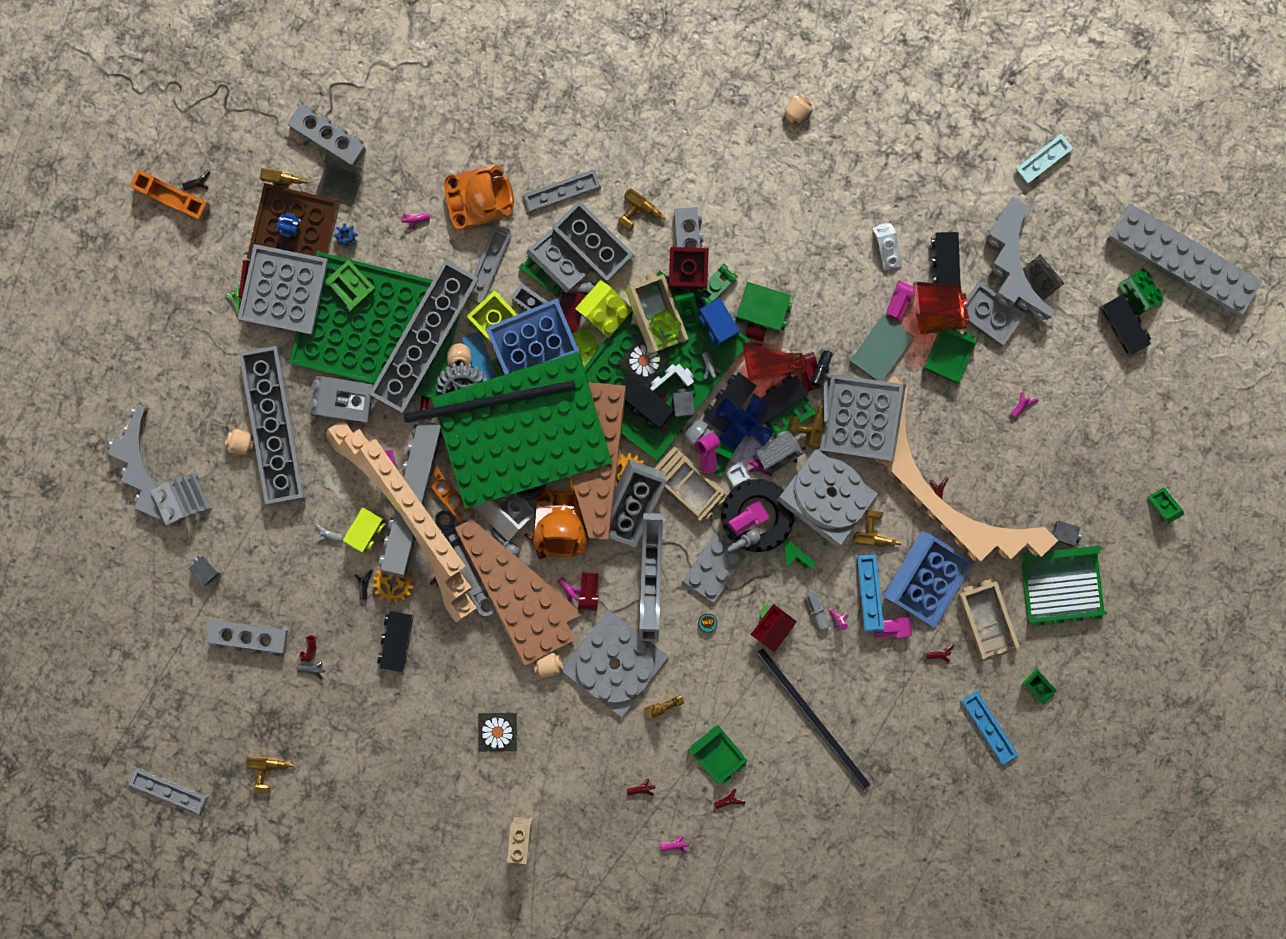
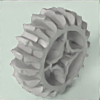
[436,362,487,396]

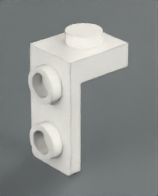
[873,223,902,271]
[649,364,694,392]

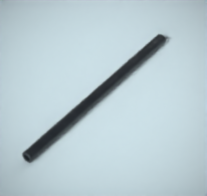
[404,380,576,423]
[755,648,870,790]

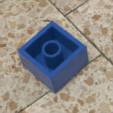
[698,298,740,347]

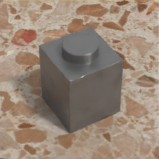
[673,389,695,418]
[1052,520,1082,546]
[188,555,221,586]

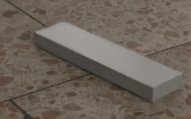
[523,169,601,213]
[468,227,511,304]
[128,767,208,815]

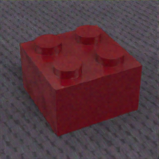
[669,247,709,289]

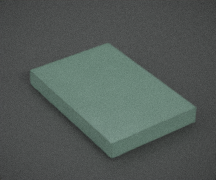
[850,314,915,381]

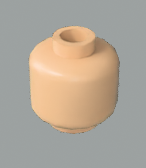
[784,95,813,124]
[447,343,472,368]
[225,429,254,456]
[533,652,563,679]

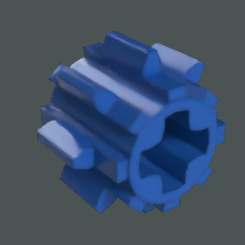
[276,213,300,238]
[333,223,358,248]

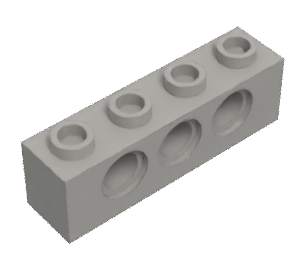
[288,105,366,168]
[674,207,703,248]
[206,619,288,656]

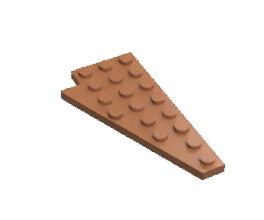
[571,382,627,540]
[454,519,582,666]

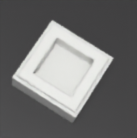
[725,462,750,488]

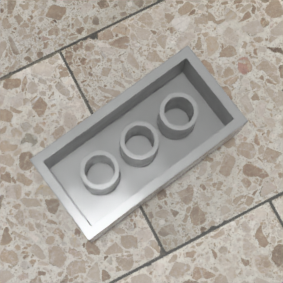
[552,200,634,283]
[610,459,667,548]

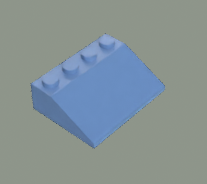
[486,299,579,375]
[883,531,974,628]

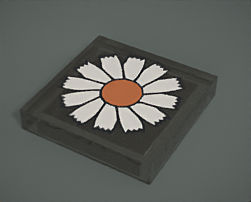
[617,334,671,387]
[478,712,517,752]

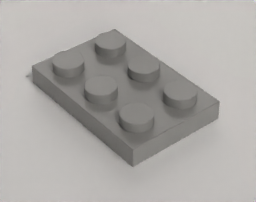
[526,230,592,293]
[958,281,1026,346]
[682,534,746,603]

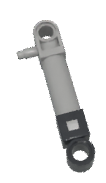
[435,510,495,616]

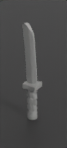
[821,348,831,423]

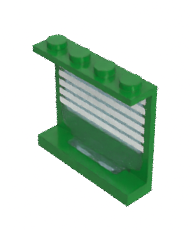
[1020,546,1107,626]

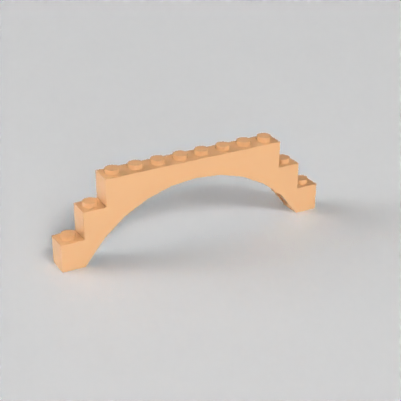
[873,376,1058,562]
[324,419,476,623]

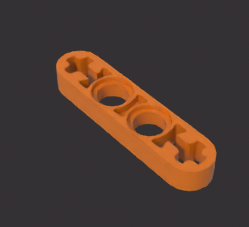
[429,465,475,524]

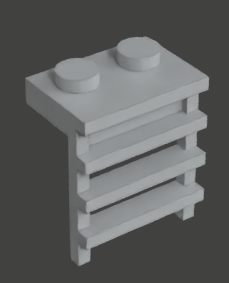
[151,473,212,526]

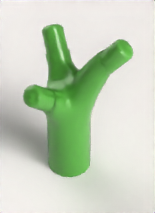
[225,284,241,315]

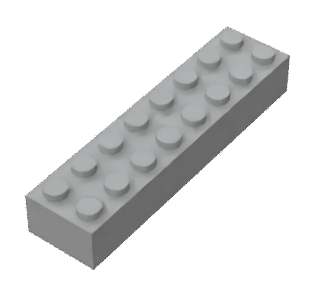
[1107,203,1262,316]
[369,260,479,414]
[239,346,306,505]
[379,420,442,579]

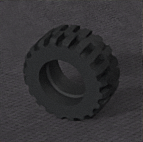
[721,479,795,552]

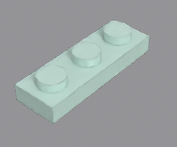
[1016,133,1073,184]

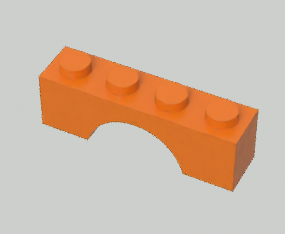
[130,169,210,222]

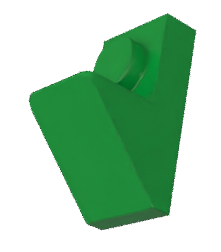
[674,291,701,329]
[713,435,739,477]
[1148,488,1185,524]
[783,538,816,569]
[1022,669,1057,705]

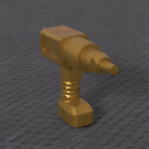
[259,168,308,187]
[618,188,666,230]
[787,400,824,448]
[853,510,901,547]
[644,695,684,719]
[245,756,294,793]

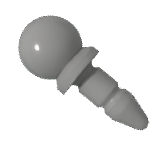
[492,528,519,557]
[728,529,761,552]

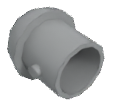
[683,420,720,451]

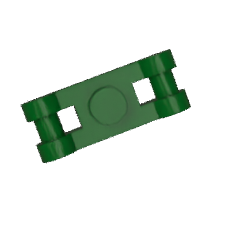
[518,255,562,298]
[693,263,738,307]
[765,397,816,439]

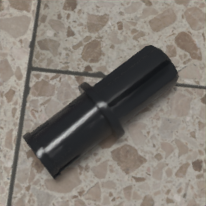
[809,350,833,388]

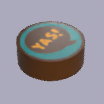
[698,613,717,633]

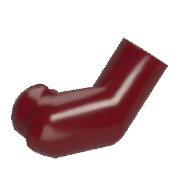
[299,635,317,663]

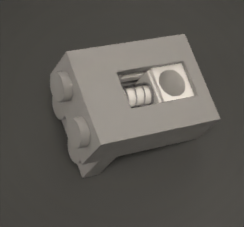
[309,376,373,423]

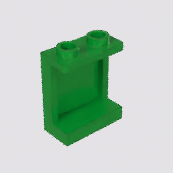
[735,281,793,335]
[923,324,978,384]
[688,724,748,785]

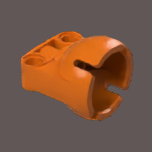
[444,165,514,230]
[533,490,589,558]

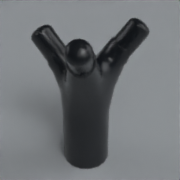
[182,170,210,190]
[354,570,373,600]

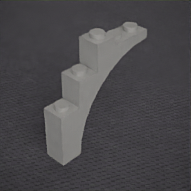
[986,197,1055,321]
[107,404,183,527]
[639,513,663,642]

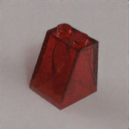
[913,282,970,335]
[742,342,806,381]

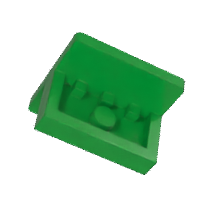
[1118,268,1164,316]

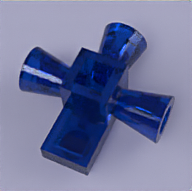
[716,393,773,451]

